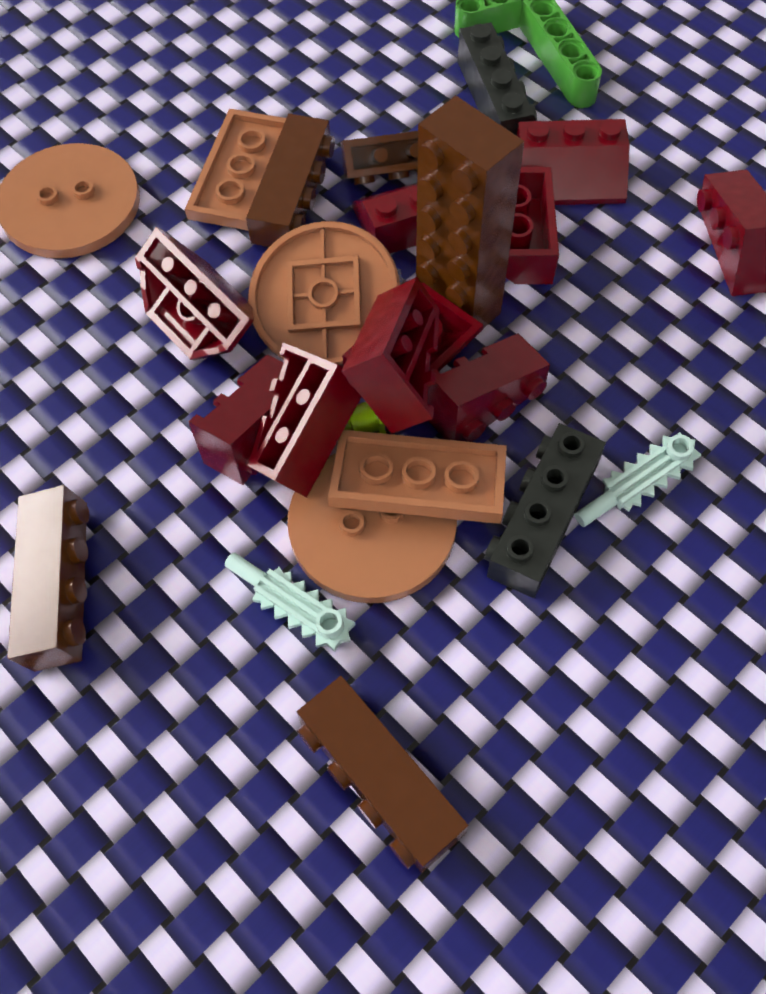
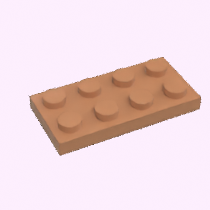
[184,108,286,231]
[328,430,507,524]

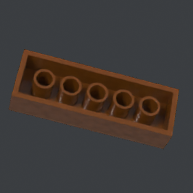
[416,95,524,329]

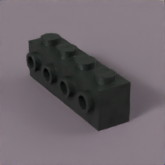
[458,22,537,136]
[484,423,606,598]

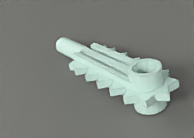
[574,432,701,527]
[225,553,356,652]

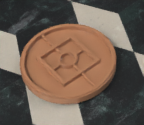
[0,143,140,258]
[248,221,401,368]
[287,453,457,603]

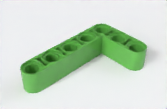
[454,0,602,108]

